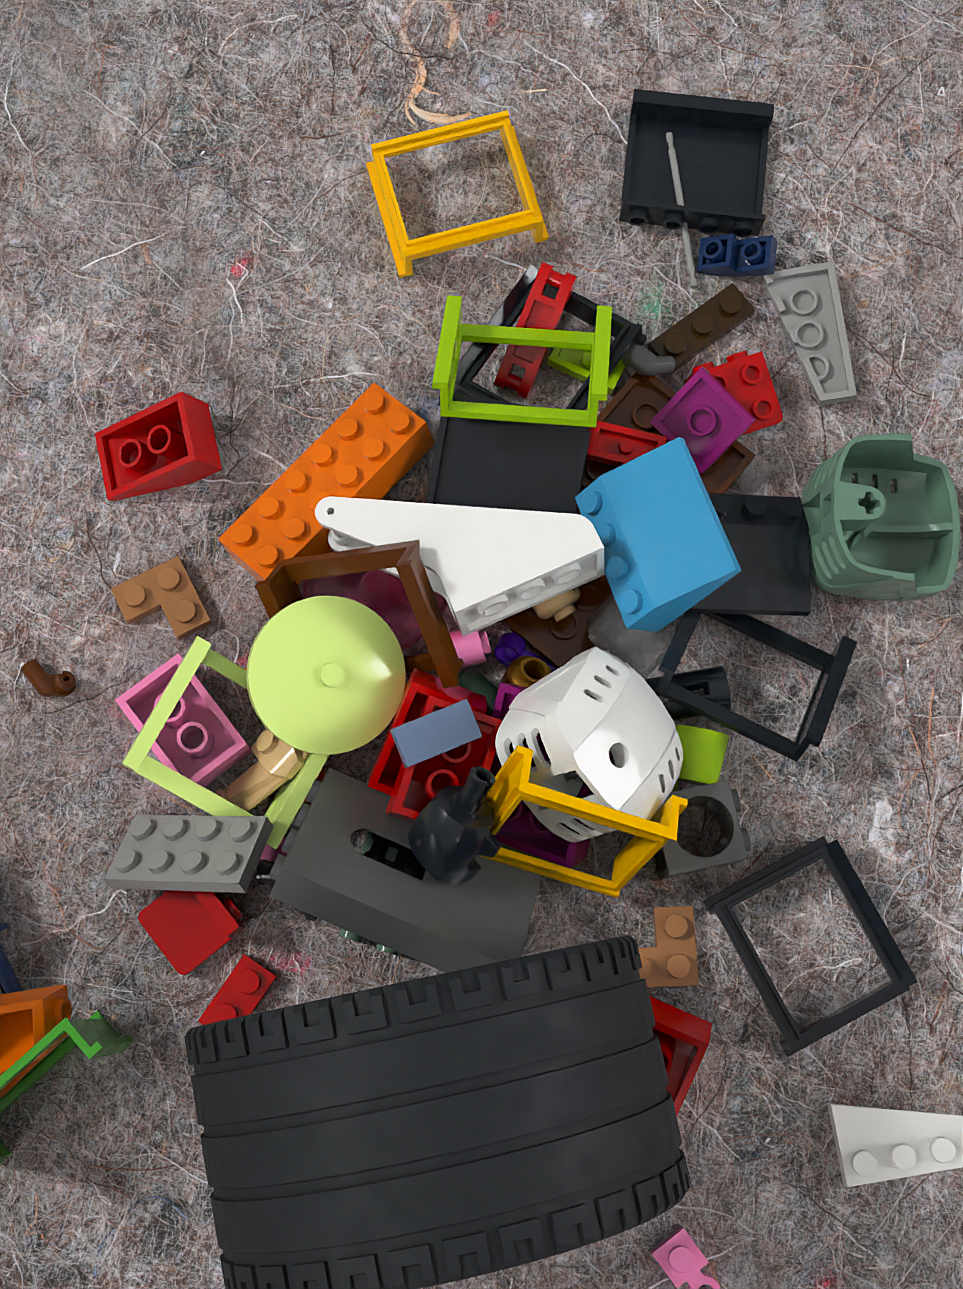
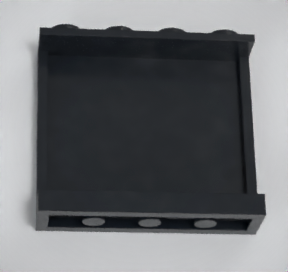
[619,89,774,238]
[426,393,593,514]

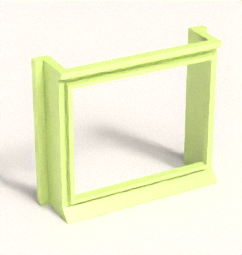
[122,636,329,850]

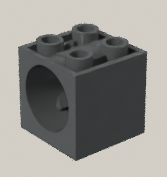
[654,780,751,880]

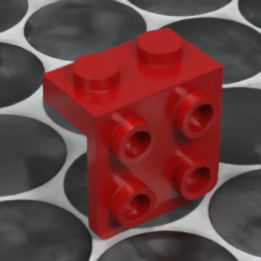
[684,350,783,436]
[138,890,246,975]

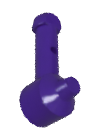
[494,632,558,672]

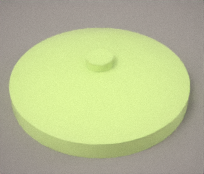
[246,596,406,755]

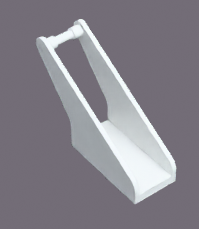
[315,496,605,637]

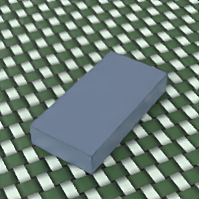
[390,699,482,768]

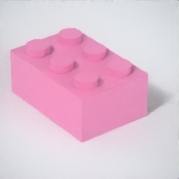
[115,653,252,788]

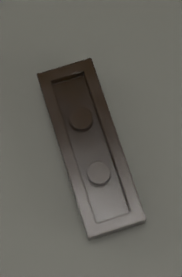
[647,283,755,375]

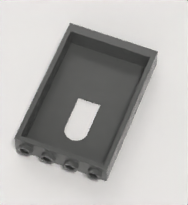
[269,768,542,973]

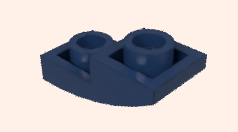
[697,233,777,277]

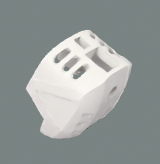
[495,647,683,843]

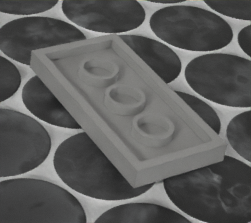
[104,815,273,893]

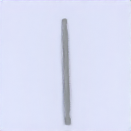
[666,132,698,289]

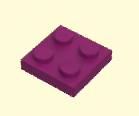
[650,367,756,474]

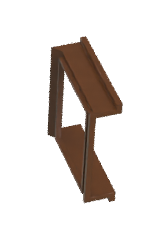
[255,539,464,688]

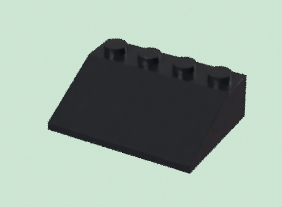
[686,493,811,616]

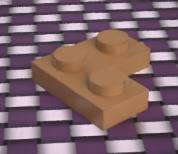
[111,556,213,640]
[638,906,699,988]

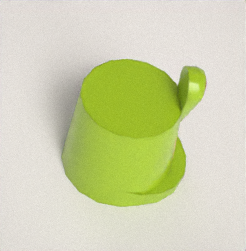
[671,724,730,792]

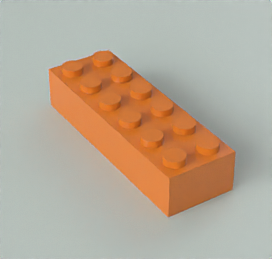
[218,383,435,585]

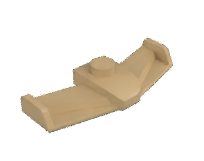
[215,729,310,812]

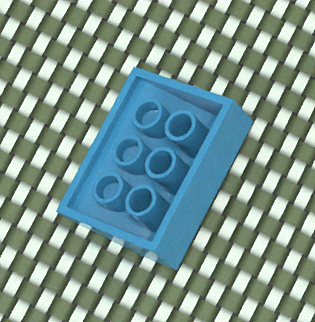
[575,437,742,632]

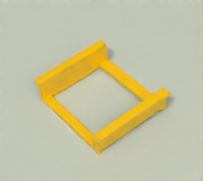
[366,110,549,278]
[479,745,688,898]

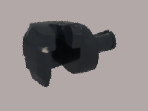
[408,766,501,886]

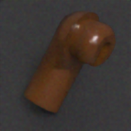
[21,659,76,697]

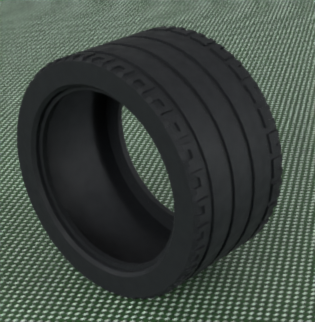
[184,935,691,1289]

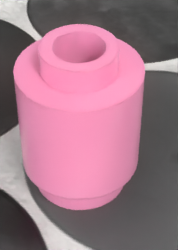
[449,630,492,669]

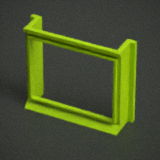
[432,295,612,427]

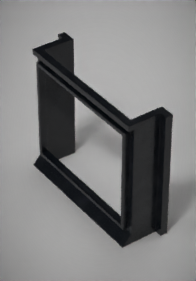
[454,264,647,410]
[655,612,857,762]
[703,836,918,1057]

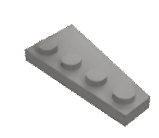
[762,261,857,406]

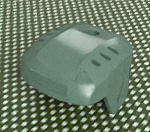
[801,433,960,602]

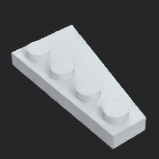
[827,1103,963,1187]

